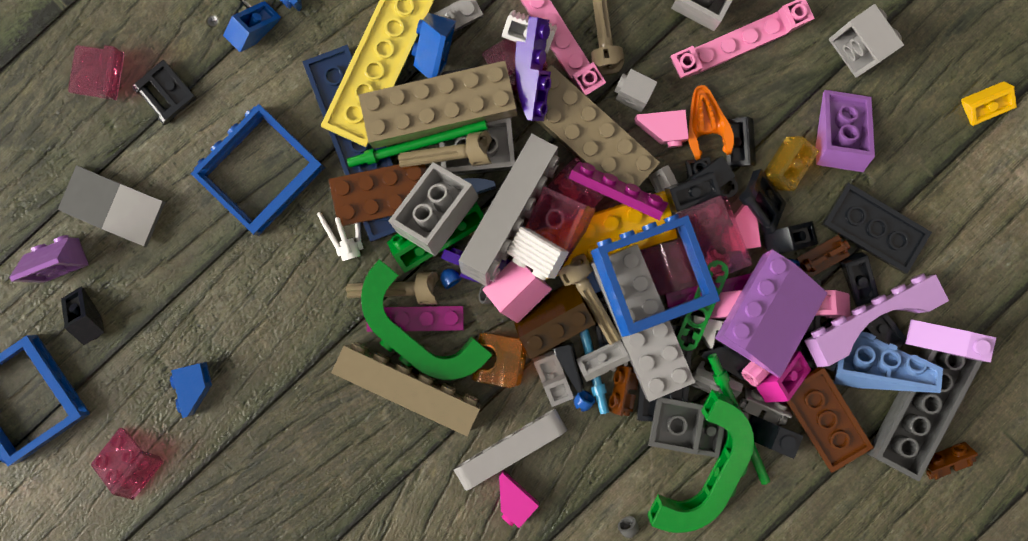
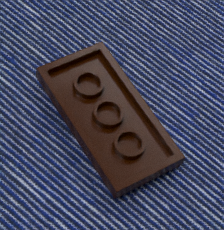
[328,164,427,227]
[786,367,874,473]

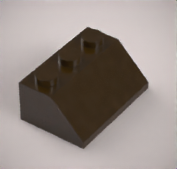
[513,284,597,359]

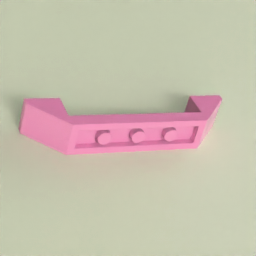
[520,0,606,96]
[670,0,815,79]
[709,290,851,319]

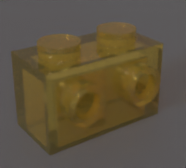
[764,137,819,191]

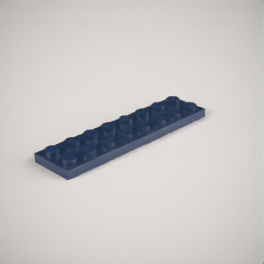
[302,45,397,242]

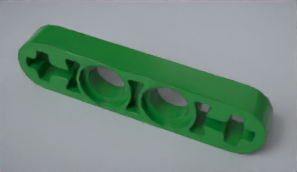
[677,260,729,351]

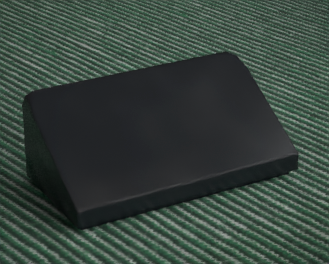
[727,116,756,167]

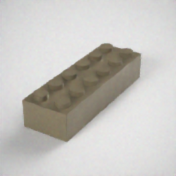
[358,61,517,149]
[518,65,660,187]
[331,342,482,436]

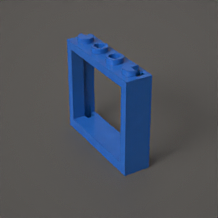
[191,104,326,236]
[590,214,720,337]
[0,335,90,466]

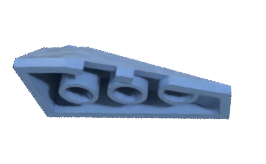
[834,332,943,393]

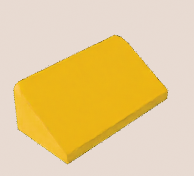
[961,82,1017,126]

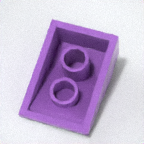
[816,90,875,172]
[10,235,89,283]

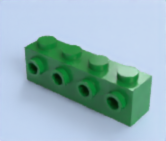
[387,202,484,273]

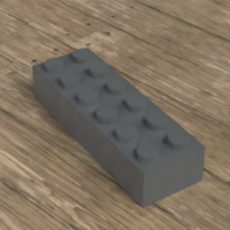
[866,348,983,482]

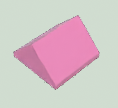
[483,260,552,323]

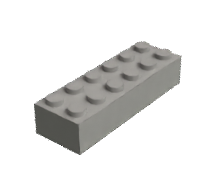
[458,134,560,286]
[590,244,695,402]

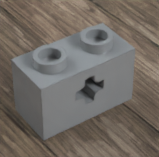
[614,69,657,112]

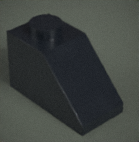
[763,221,818,254]
[61,286,105,345]
[698,345,751,381]
[749,414,803,459]

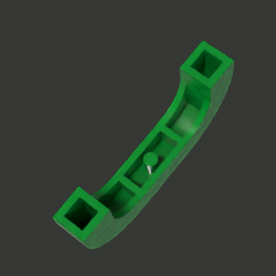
[361,259,492,380]
[647,389,754,533]

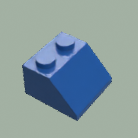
[412,13,456,78]

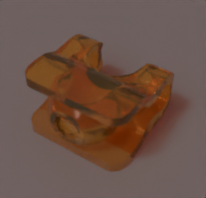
[472,333,527,388]

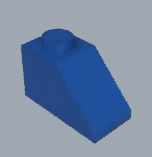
[223,1,281,52]

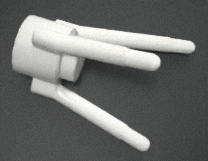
[317,212,364,261]

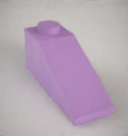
[905,320,996,362]

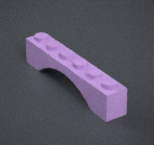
[804,273,949,367]

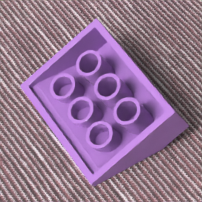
[715,249,827,378]

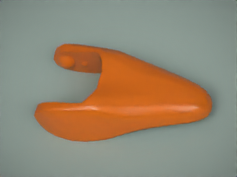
[688,85,734,160]

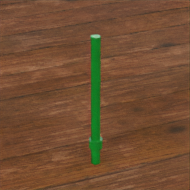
[347,120,488,167]
[707,354,770,485]

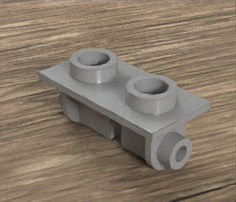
[739,387,792,425]

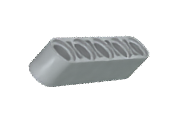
[453,409,568,491]

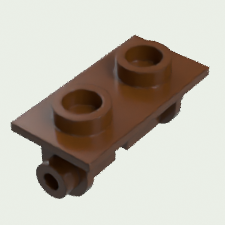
[796,234,851,277]
[609,365,638,416]
[926,442,978,480]

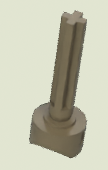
[591,0,624,75]
[398,131,492,168]
[558,253,621,345]
[346,271,439,305]

